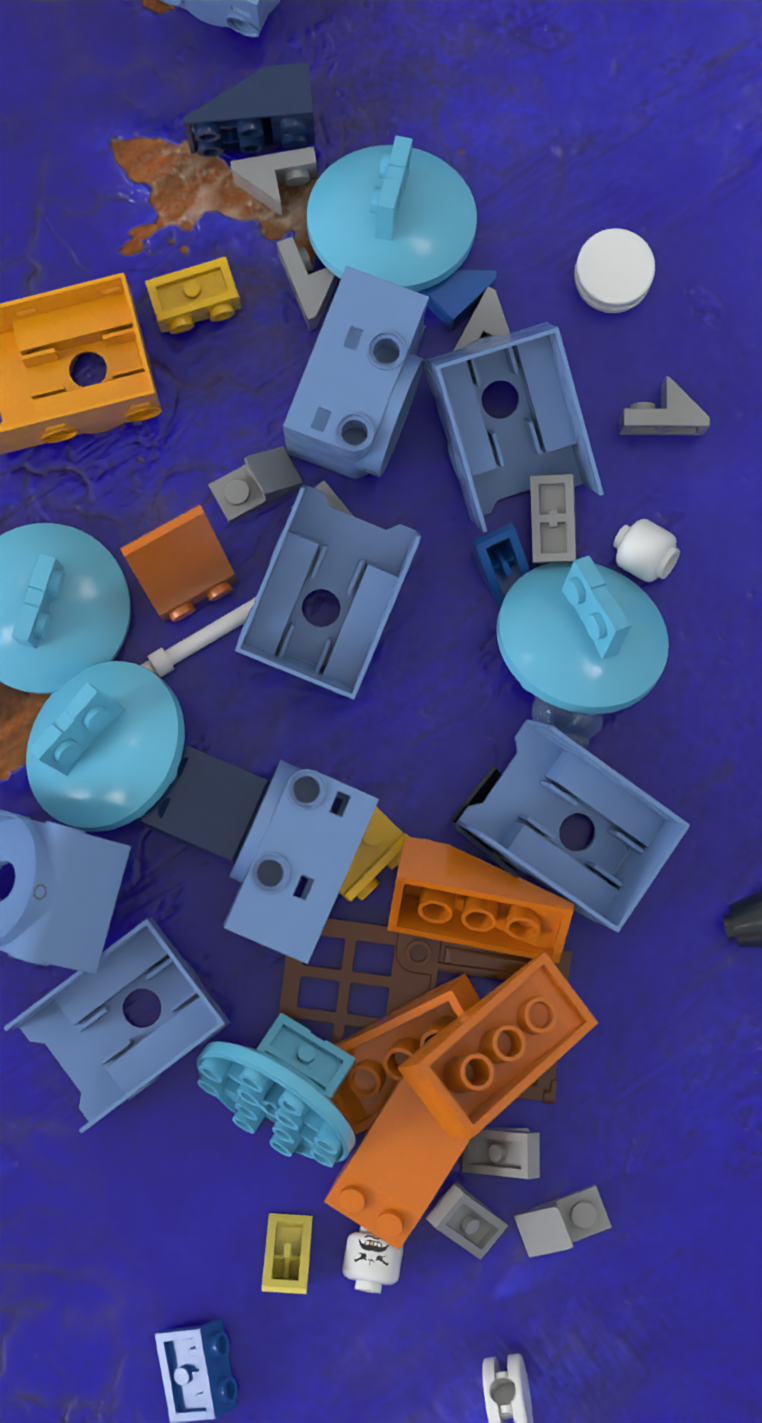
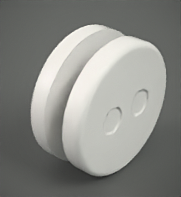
[574,228,655,313]
[482,1353,533,1423]

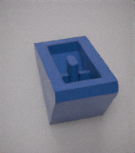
[417,270,496,331]
[470,523,530,610]

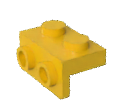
[145,256,242,334]

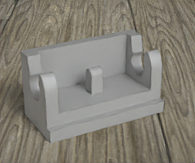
[530,474,577,565]

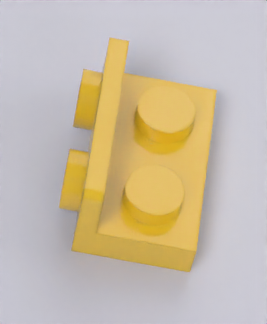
[339,806,408,901]

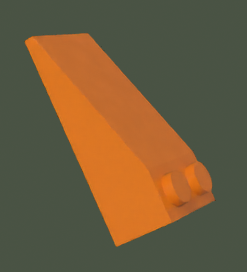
[120,505,237,622]
[387,836,574,964]
[397,952,598,1140]
[332,973,480,1135]
[324,1076,471,1250]

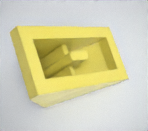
[262,1213,313,1294]

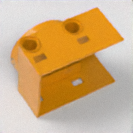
[0,272,162,455]

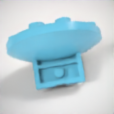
[307,135,477,292]
[0,523,131,694]
[497,556,669,715]
[26,661,185,832]
[197,1013,356,1167]

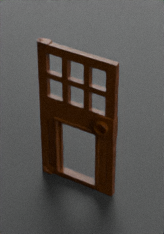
[278,918,572,1104]

